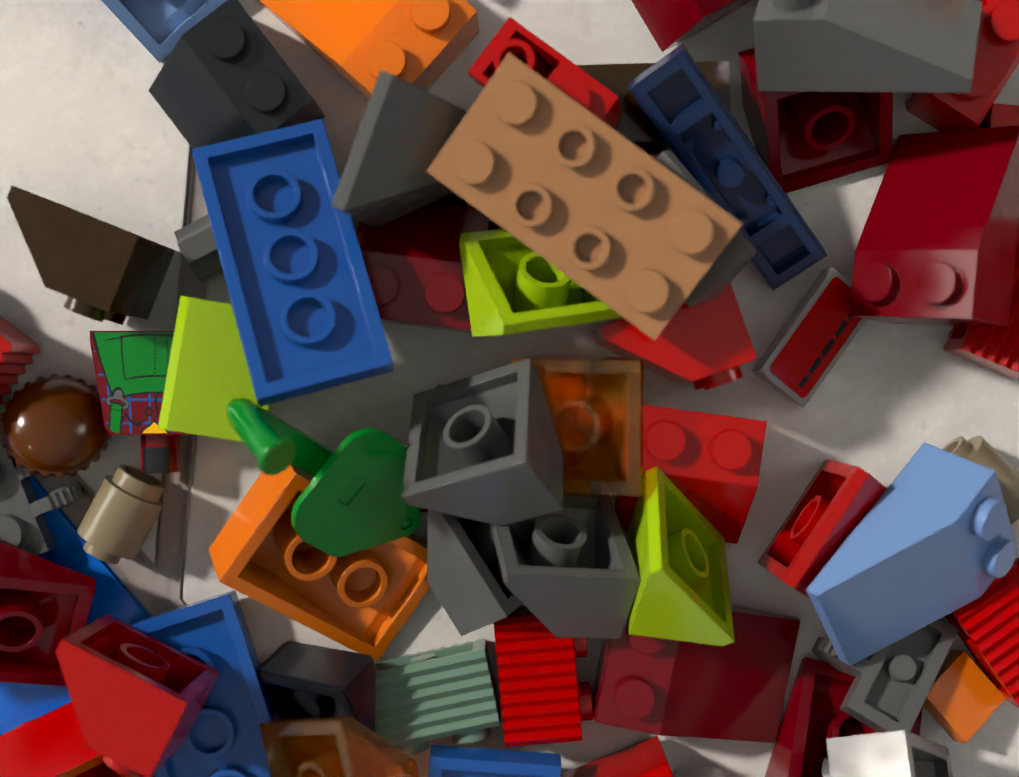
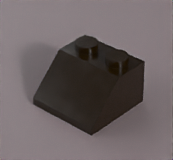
[7,185,175,325]

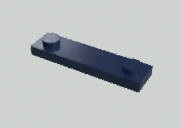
[627,43,828,290]

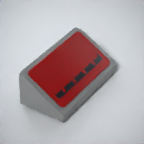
[751,267,867,408]

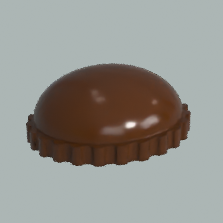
[0,374,112,479]

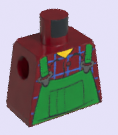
[90,331,194,473]

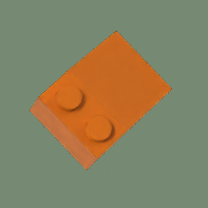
[257,0,479,100]
[208,464,430,662]

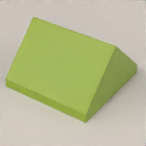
[459,228,623,337]
[158,296,272,442]
[627,466,734,646]

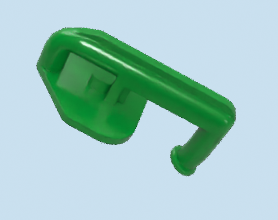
[226,398,420,557]

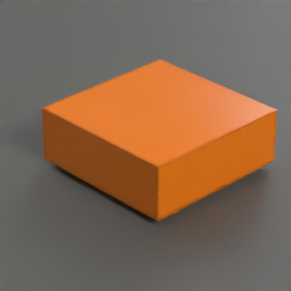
[923,650,1006,743]

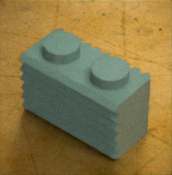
[371,639,501,757]

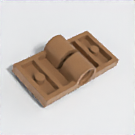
[426,53,742,341]

